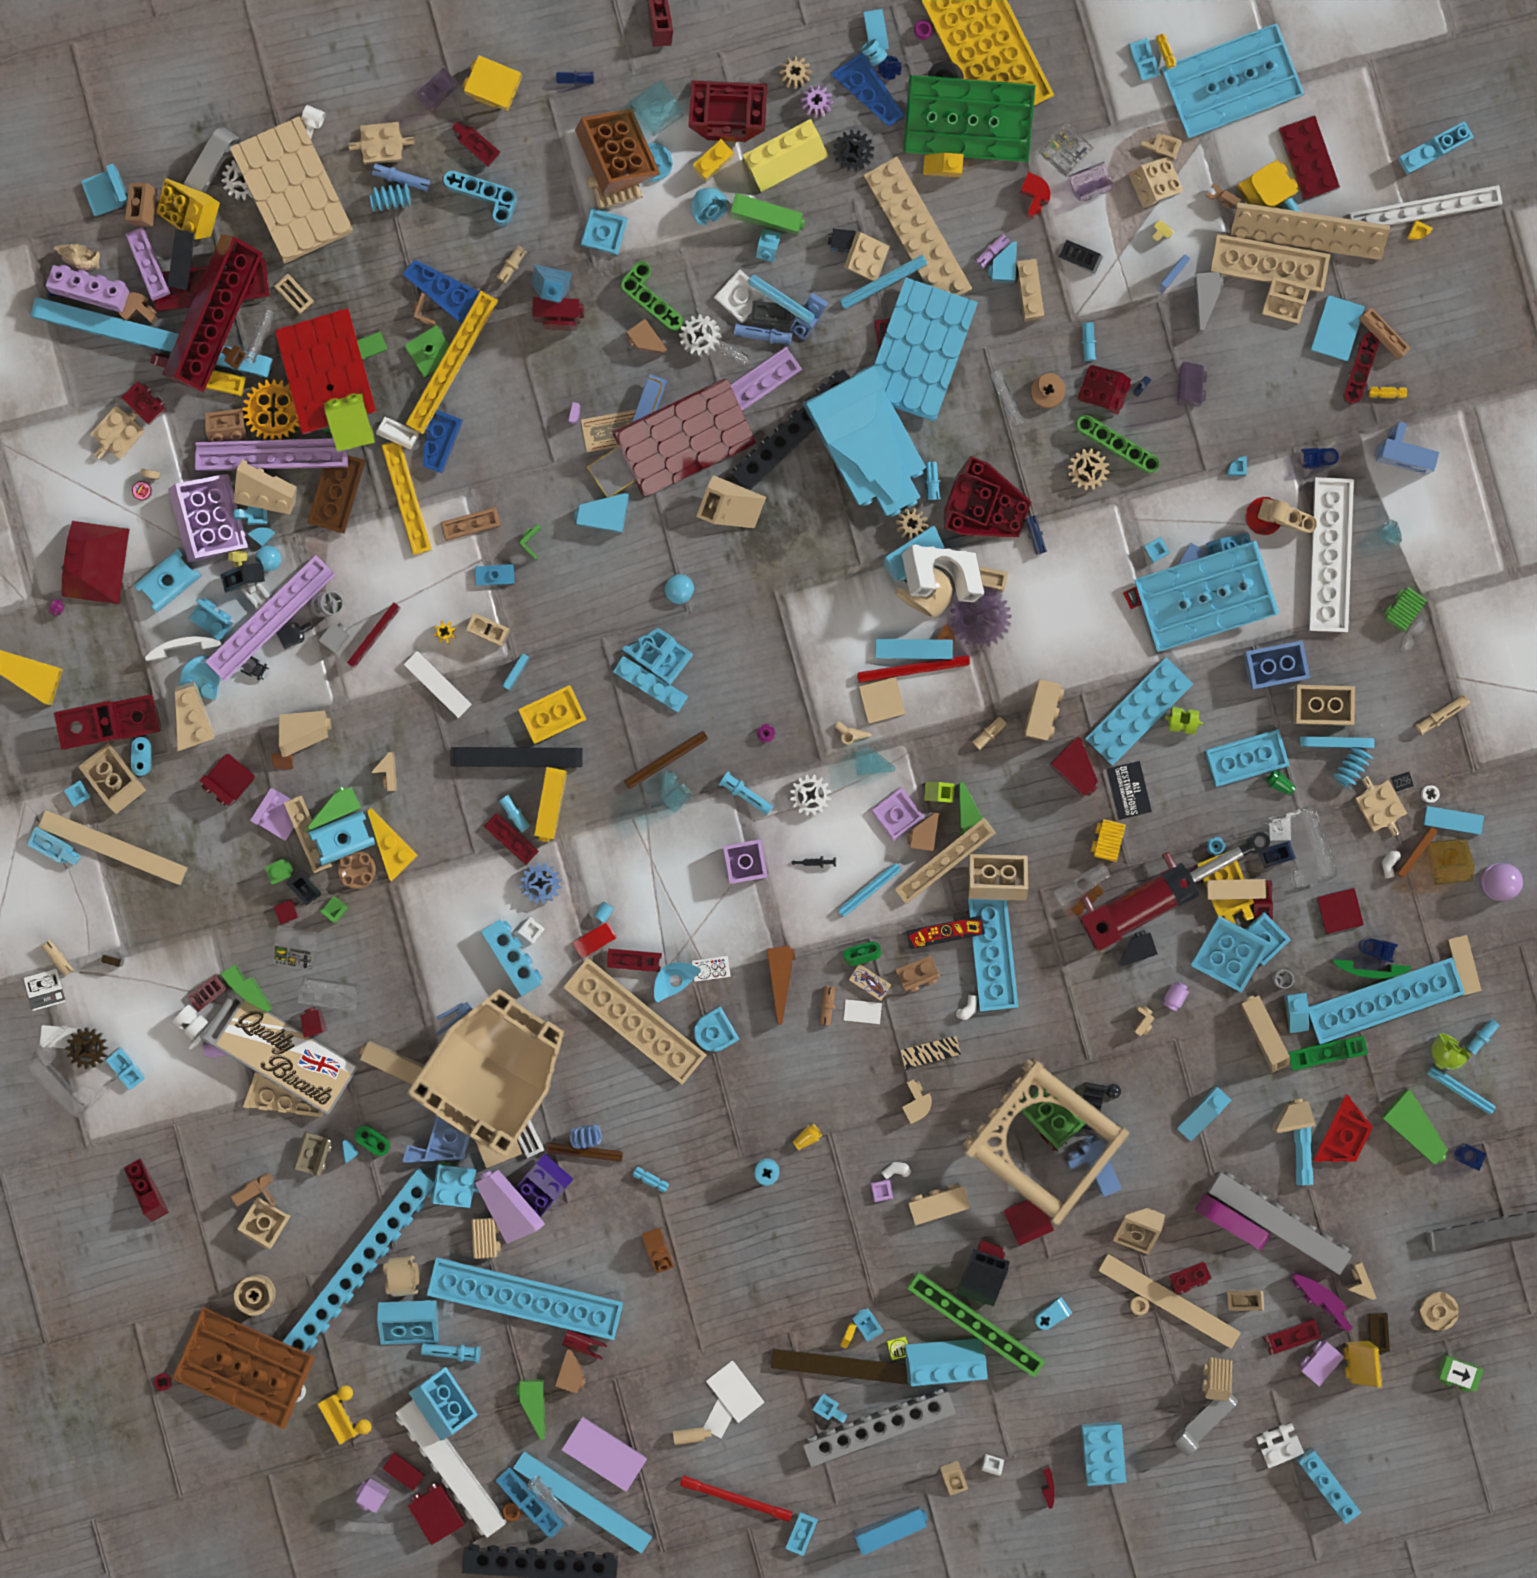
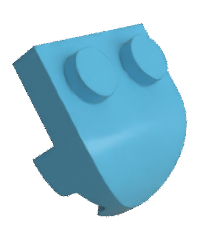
[179,655,222,700]

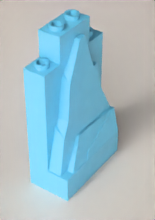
[802,366,926,517]

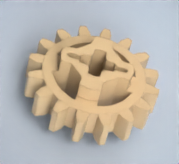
[1068,449,1109,491]

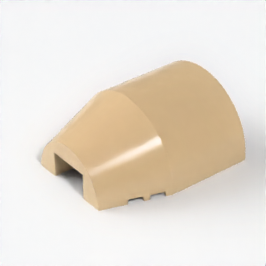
[407,989,564,1157]

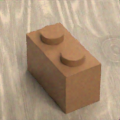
[125,183,158,227]

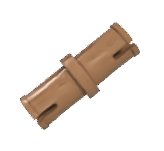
[819,986,836,1026]

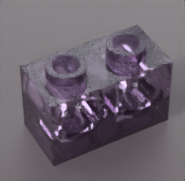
[416,68,458,112]

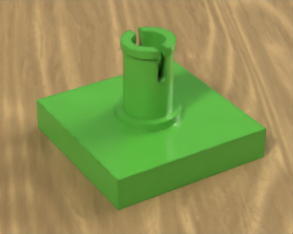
[404,325,450,378]

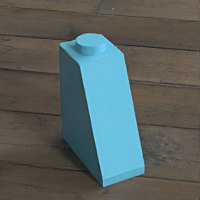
[574,493,629,533]

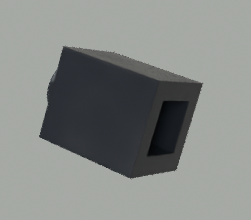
[827,228,856,253]

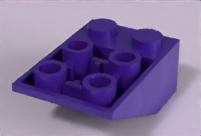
[515,1154,573,1217]

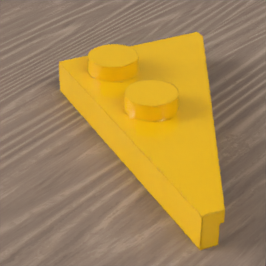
[367,808,418,881]

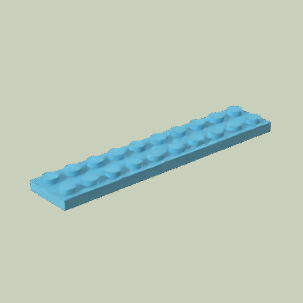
[427,1257,623,1340]

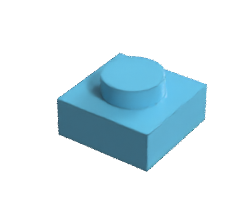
[1144,537,1170,563]
[64,781,91,807]

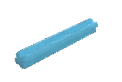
[748,275,815,324]
[838,863,901,917]
[1427,1066,1496,1115]

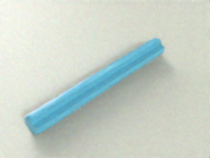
[840,255,927,309]

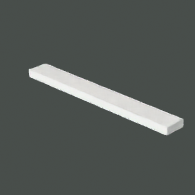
[1348,185,1503,226]

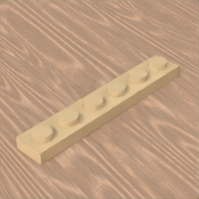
[895,818,996,904]

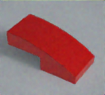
[573,921,617,959]

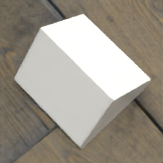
[981,1454,1004,1476]

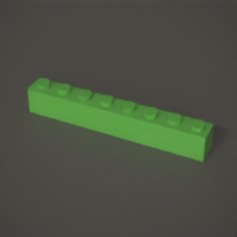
[907,1271,1045,1378]

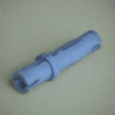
[372,163,431,192]
[734,324,792,346]

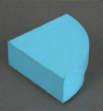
[1227,456,1247,476]
[248,528,275,546]

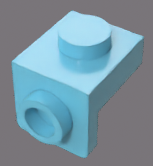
[756,229,781,262]
[852,1308,884,1342]

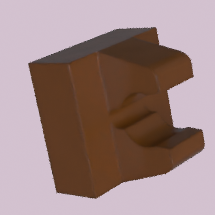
[221,345,247,370]

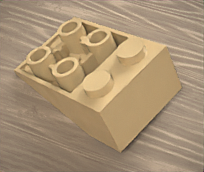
[696,475,766,528]

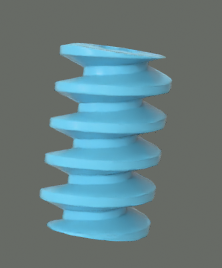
[370,183,411,212]
[1333,748,1373,790]
[755,1158,779,1185]

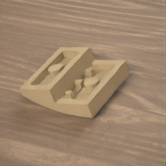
[1262,276,1311,324]

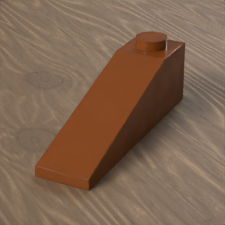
[767,945,796,1025]

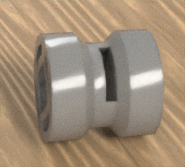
[1272,969,1294,989]

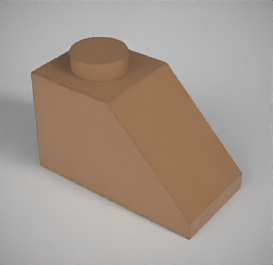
[626,319,668,355]
[907,813,939,851]
[555,1348,586,1393]

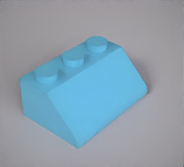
[883,526,945,582]
[377,1300,439,1345]

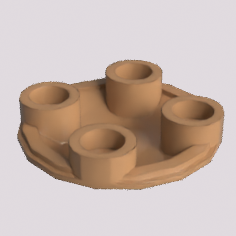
[338,851,376,889]

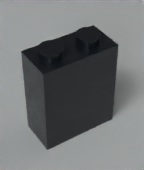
[957,1249,1010,1307]

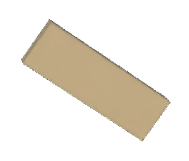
[1207,879,1266,900]
[1447,935,1482,995]

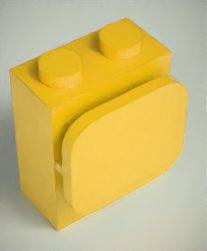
[463,55,522,112]
[1236,159,1298,208]

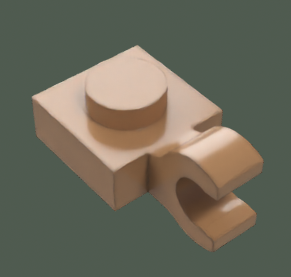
[1205,184,1241,209]

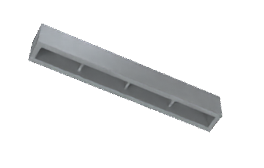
[1207,1171,1352,1275]

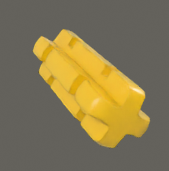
[1156,33,1176,69]
[1369,387,1407,398]

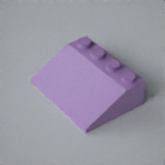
[168,474,248,563]

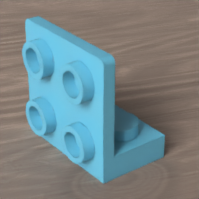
[81,164,128,217]
[189,598,234,642]

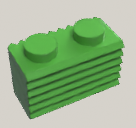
[1384,587,1427,633]

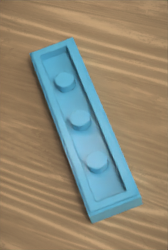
[876,639,953,659]

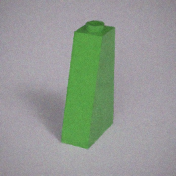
[731,193,805,235]
[1381,1089,1448,1165]

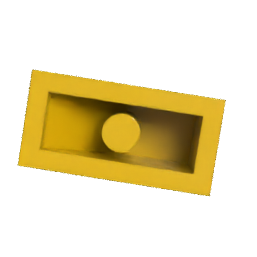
[923,153,964,178]

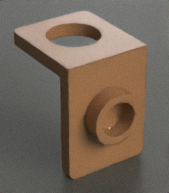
[413,293,437,326]

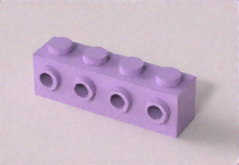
[46,265,130,312]

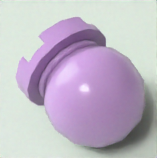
[1480,863,1523,901]

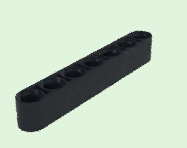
[450,747,583,767]

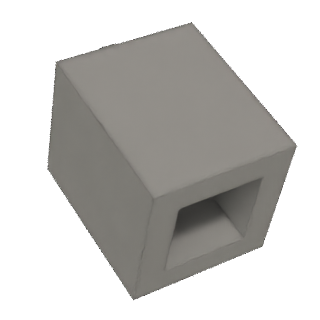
[319,622,350,653]

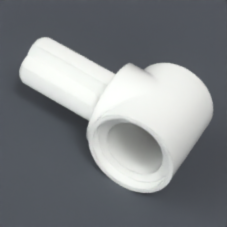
[301,105,325,139]

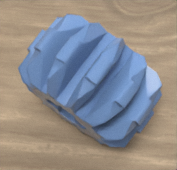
[569,1125,602,1148]

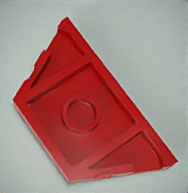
[1313,1094,1373,1162]

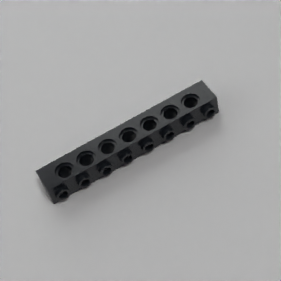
[732,369,851,490]
[462,1544,618,1578]

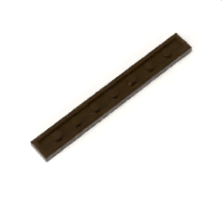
[771,1348,924,1387]

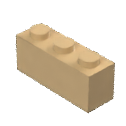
[1016,259,1044,322]
[908,1183,970,1225]

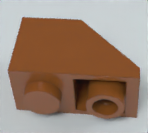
[642,1227,674,1274]

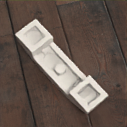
[145,636,223,662]

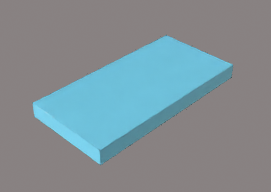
[1205,729,1290,787]

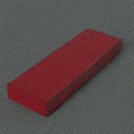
[484,813,539,865]

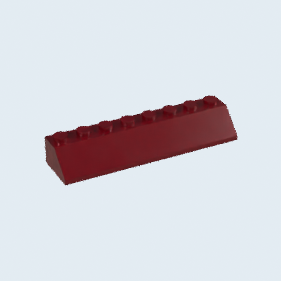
[162,234,263,393]

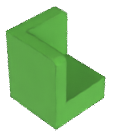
[320,896,349,923]

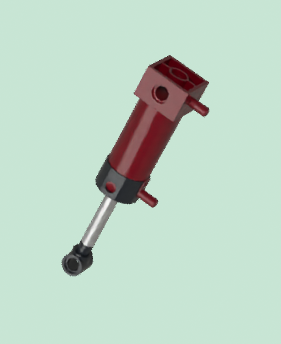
[1078,832,1270,951]

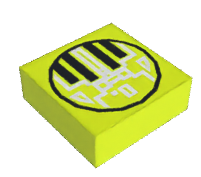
[887,1336,908,1360]

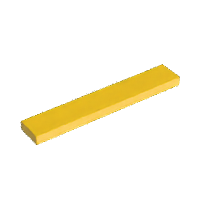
[381,442,432,555]

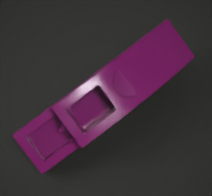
[1291,1272,1353,1333]

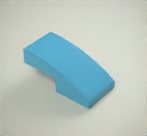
[863,9,889,50]
[1129,38,1160,81]
[105,1047,145,1090]

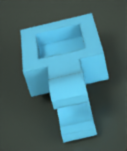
[233,506,268,525]
[813,1393,848,1423]

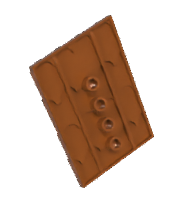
[172,1307,315,1429]

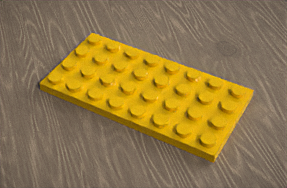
[921,0,1054,106]

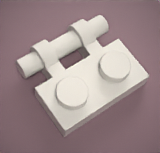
[1256,1423,1304,1468]

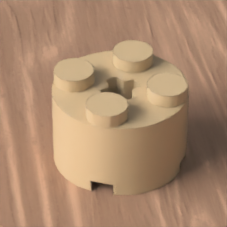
[383,1256,419,1297]
[234,1274,276,1316]

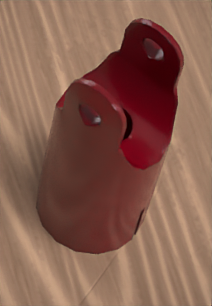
[562,1329,607,1359]

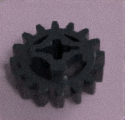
[833,130,874,172]

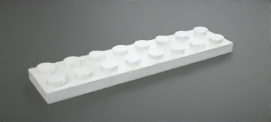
[1309,478,1354,632]

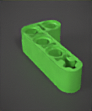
[621,261,683,332]

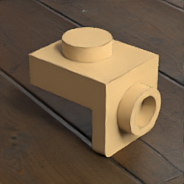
[1133,1005,1154,1036]

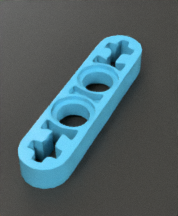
[1299,737,1374,748]

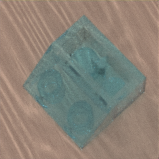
[661,769,692,814]

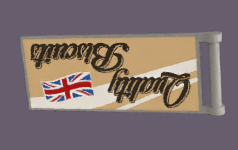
[200,989,358,1115]

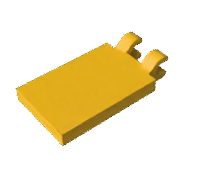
[1196,850,1254,924]

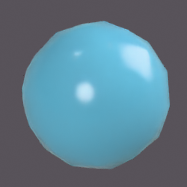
[255,545,282,572]

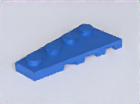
[831,52,905,127]
[403,260,480,324]

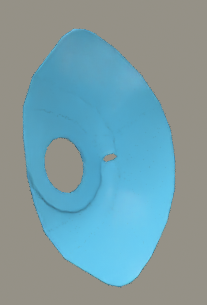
[654,962,701,1002]

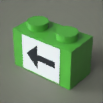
[1436,1355,1484,1393]

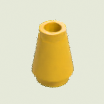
[793,1124,822,1150]

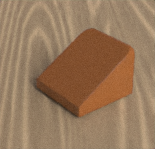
[272,753,294,769]

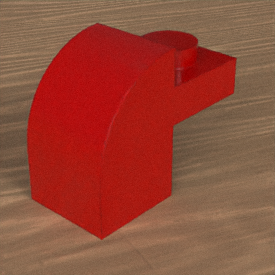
[1020,172,1051,219]

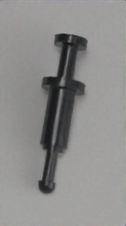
[791,856,837,868]

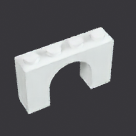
[902,545,984,603]

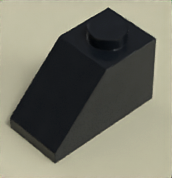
[220,563,265,593]
[1119,930,1158,967]

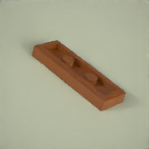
[1395,827,1438,877]

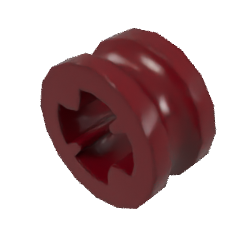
[154,1373,172,1391]

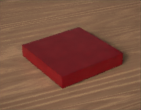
[1317,888,1364,934]
[1003,1199,1054,1246]

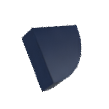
[1133,376,1151,397]

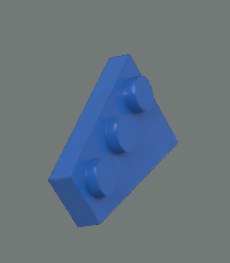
[423,410,463,474]

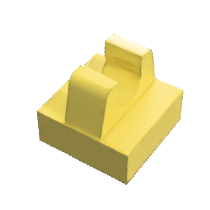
[1152,219,1175,242]

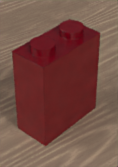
[408,1483,466,1546]

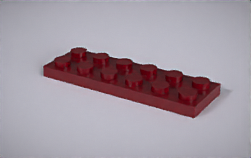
[154,258,271,312]

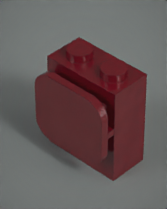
[532,297,585,331]

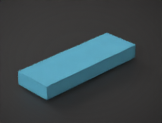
[1423,806,1484,835]

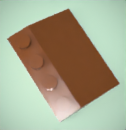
[575,108,660,195]

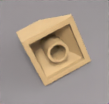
[1272,1098,1316,1133]
[1113,1208,1165,1255]

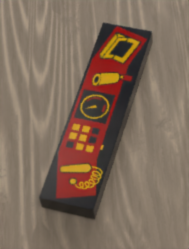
[907,915,986,949]

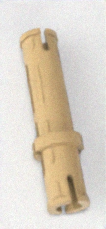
[1415,694,1470,735]

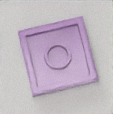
[871,787,925,840]

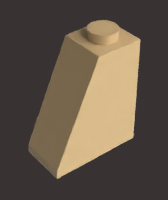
[279,711,331,757]

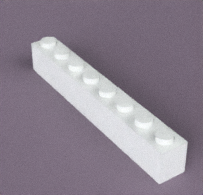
[396,1399,507,1537]

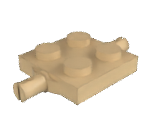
[349,122,414,165]
[91,405,145,460]
[1354,776,1407,837]

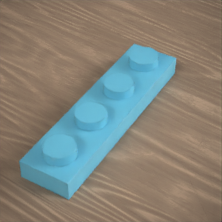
[613,656,688,713]

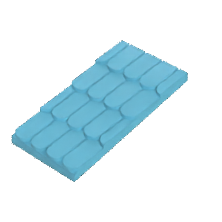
[1161,23,1305,138]
[874,278,978,422]
[1134,540,1279,652]

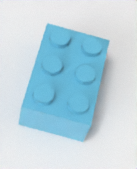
[409,1367,478,1441]
[1081,1421,1126,1486]

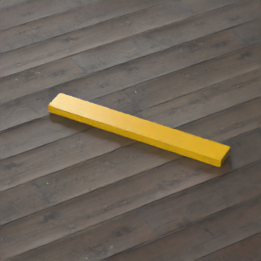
[406,291,498,434]

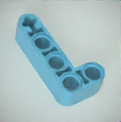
[444,171,517,226]

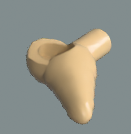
[835,721,871,745]

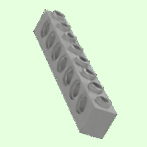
[803,1388,956,1467]

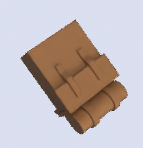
[231,1173,276,1207]

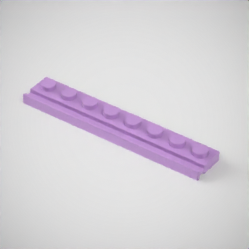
[731,347,802,411]
[195,438,348,471]
[205,555,335,681]

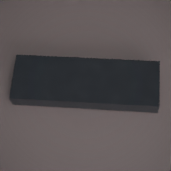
[168,229,195,290]

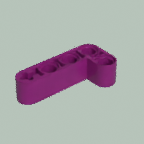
[1195,1193,1271,1251]

